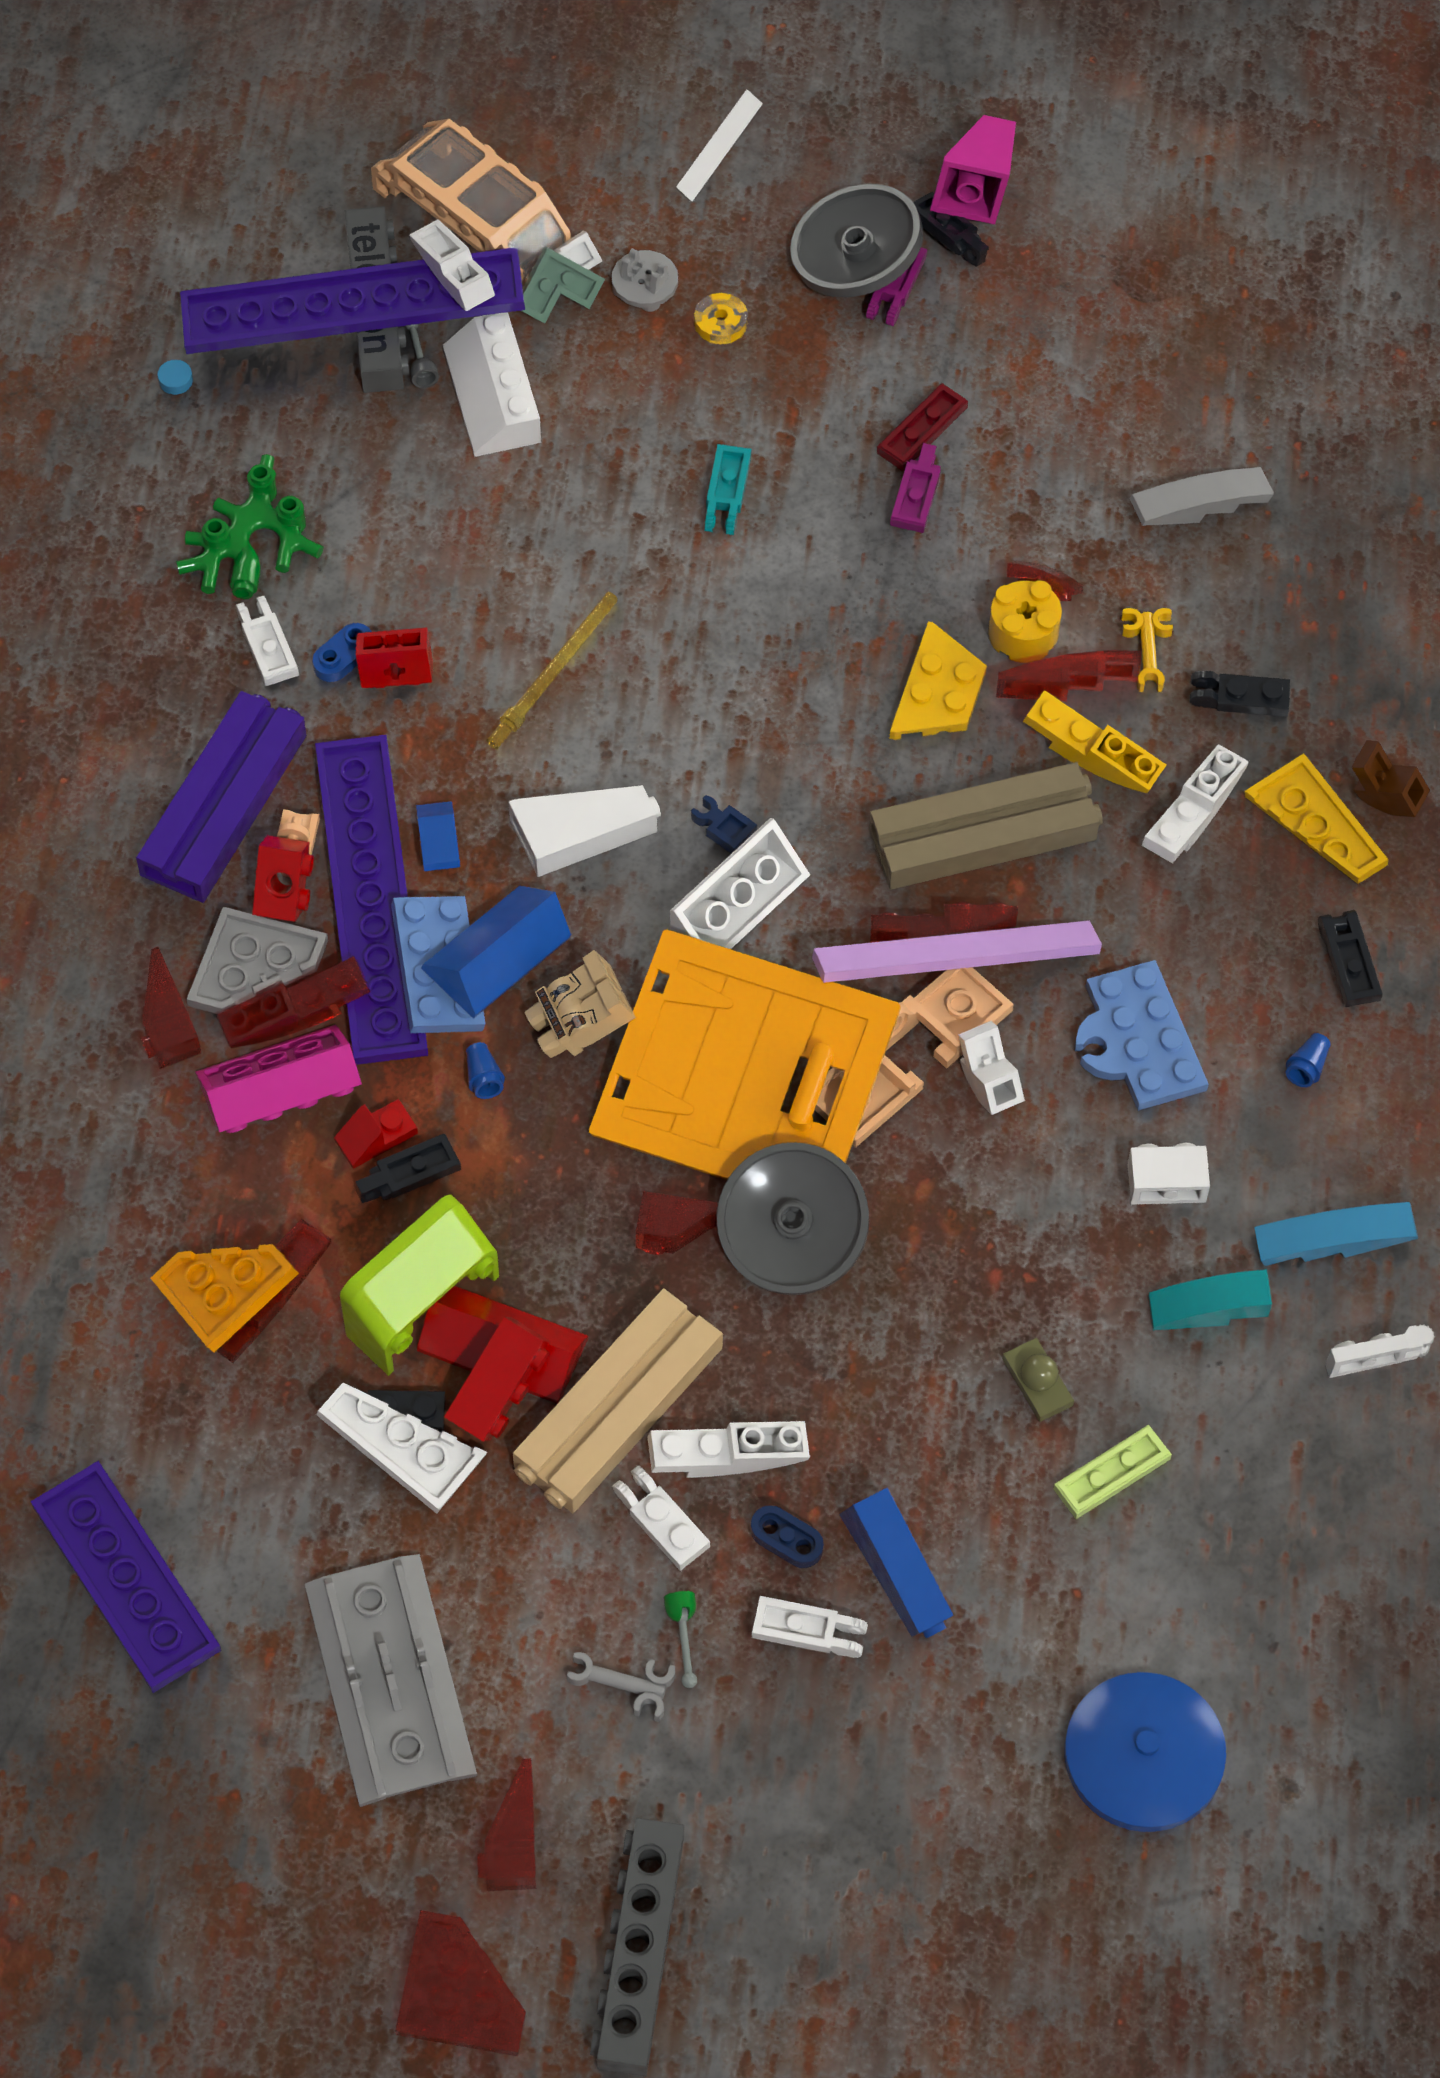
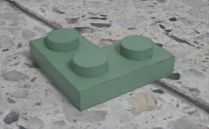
[521,246,605,324]

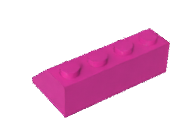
[195,1024,362,1133]

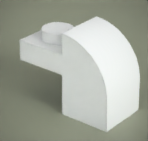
[958,1021,1025,1115]

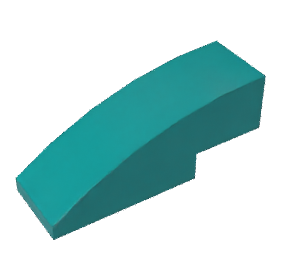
[1148,1269,1272,1331]

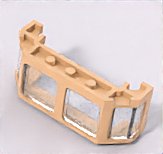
[371,119,571,286]

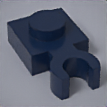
[691,795,757,854]

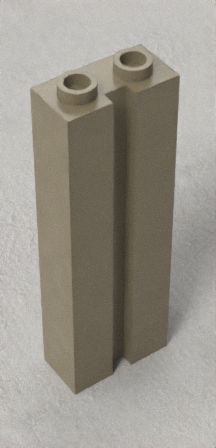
[869,762,1103,890]

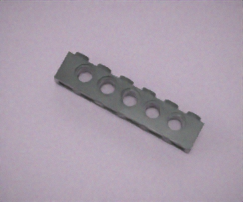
[590,1818,684,2077]

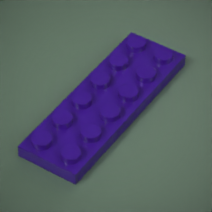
[30,1461,222,1693]

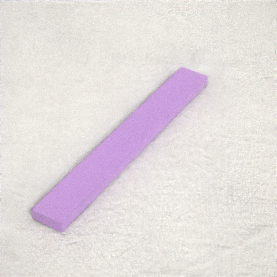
[812,920,1102,983]

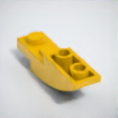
[1023,690,1167,793]

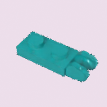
[704,444,752,535]

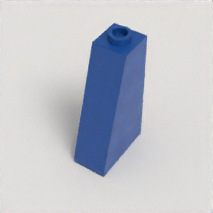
[840,1487,954,1639]

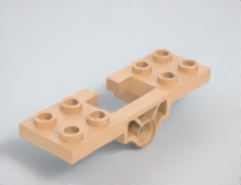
[815,967,1014,1148]

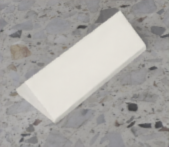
[670,818,810,949]

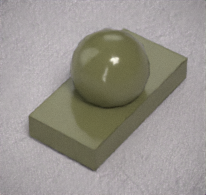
[1002,1338,1074,1422]

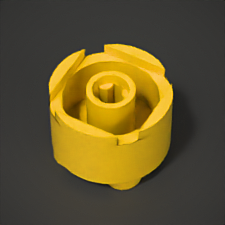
[988,581,1062,663]

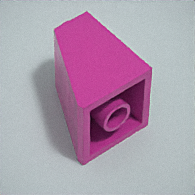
[930,115,1016,225]

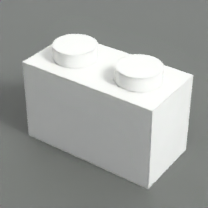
[1127,1143,1210,1205]

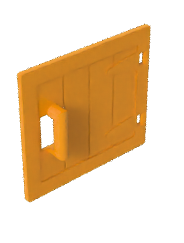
[589,929,901,1180]

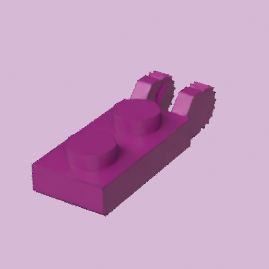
[866,247,927,326]

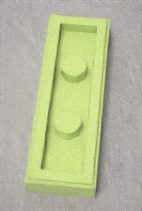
[1053,1425,1172,1519]

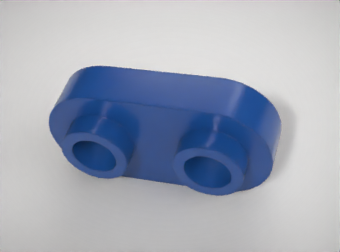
[313,623,372,682]

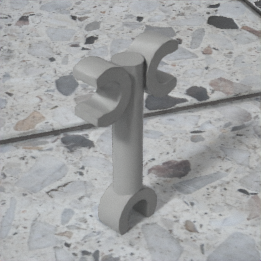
[567,1652,675,1722]

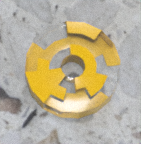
[694,293,748,345]

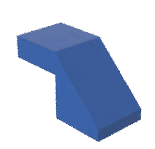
[416,801,460,871]

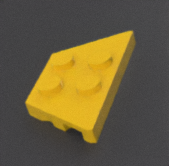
[889,621,987,740]

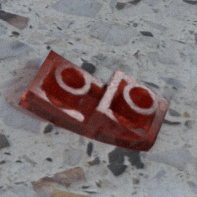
[1007,561,1083,601]

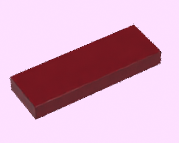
[877,383,968,471]

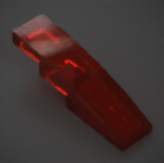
[996,650,1141,701]
[216,1219,331,1363]

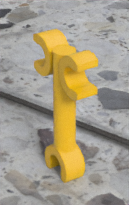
[1121,608,1173,692]

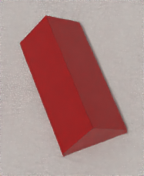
[417,1286,588,1404]

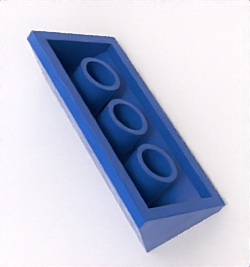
[421,886,571,1019]

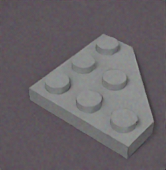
[187,907,328,1015]

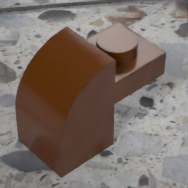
[1352,740,1430,817]

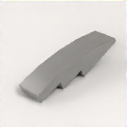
[1129,467,1274,526]

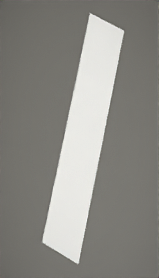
[676,89,763,201]

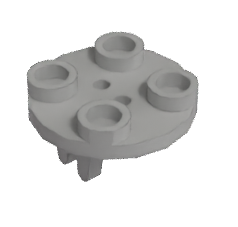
[612,248,678,312]

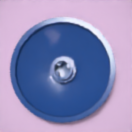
[1064,1672,1226,1832]

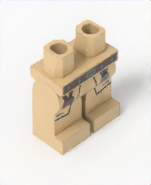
[525,950,636,1058]

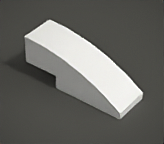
[409,219,495,311]

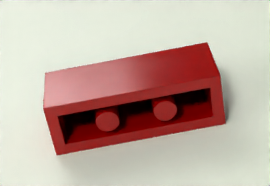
[444,1317,550,1442]

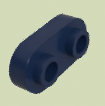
[751,1506,824,1568]

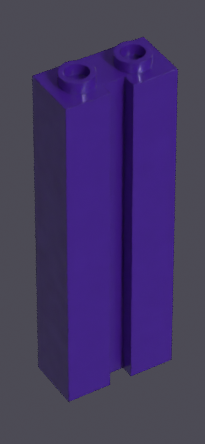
[136,691,307,903]

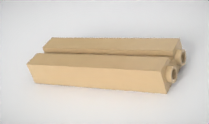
[513,1288,723,1514]

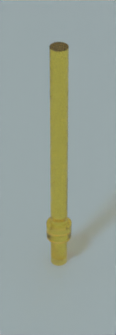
[487,592,618,749]

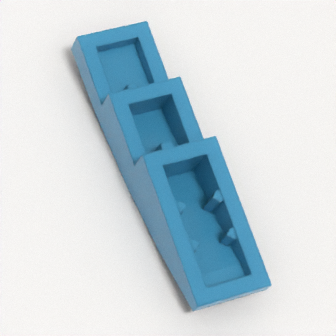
[1254,1202,1418,1266]

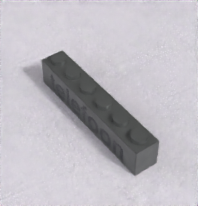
[344,206,409,393]

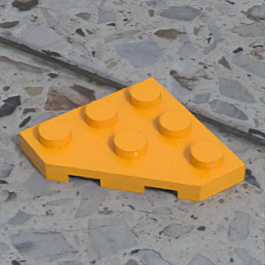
[150,1244,299,1353]

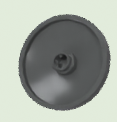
[790,184,923,298]
[717,1142,870,1295]

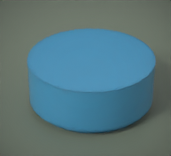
[158,360,193,395]

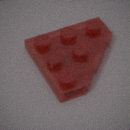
[395,1910,526,2056]

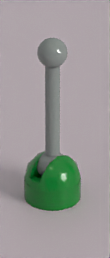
[663,1591,697,1688]

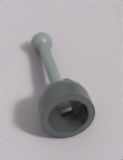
[406,324,439,388]

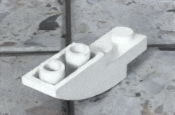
[1142,744,1249,864]
[647,1421,810,1478]

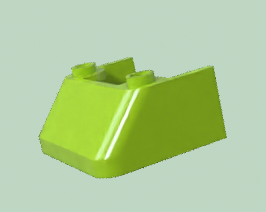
[340,1195,499,1376]

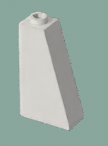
[509,785,661,877]

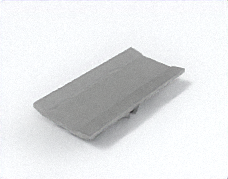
[305,1554,477,1807]

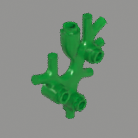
[176,454,324,599]

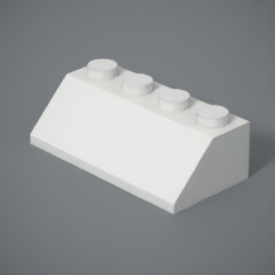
[443,312,541,457]

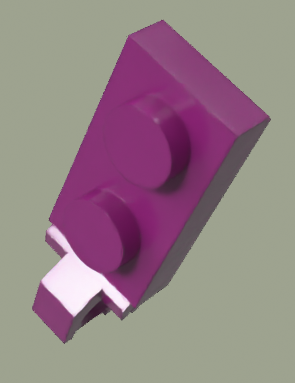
[890,443,941,533]

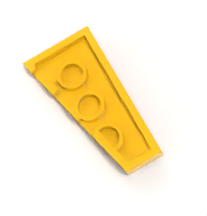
[1245,753,1388,884]

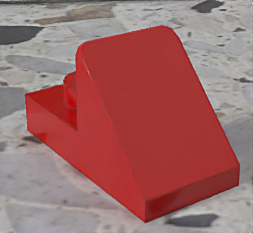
[334,1099,418,1169]

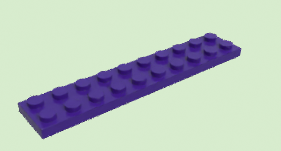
[180,247,525,354]
[315,735,428,1065]

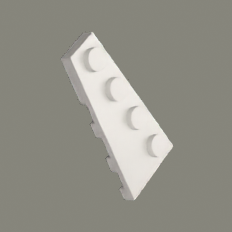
[316,1383,487,1514]

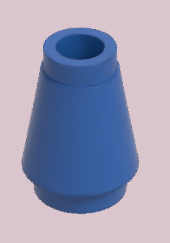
[1285,1033,1331,1087]
[466,1042,505,1099]

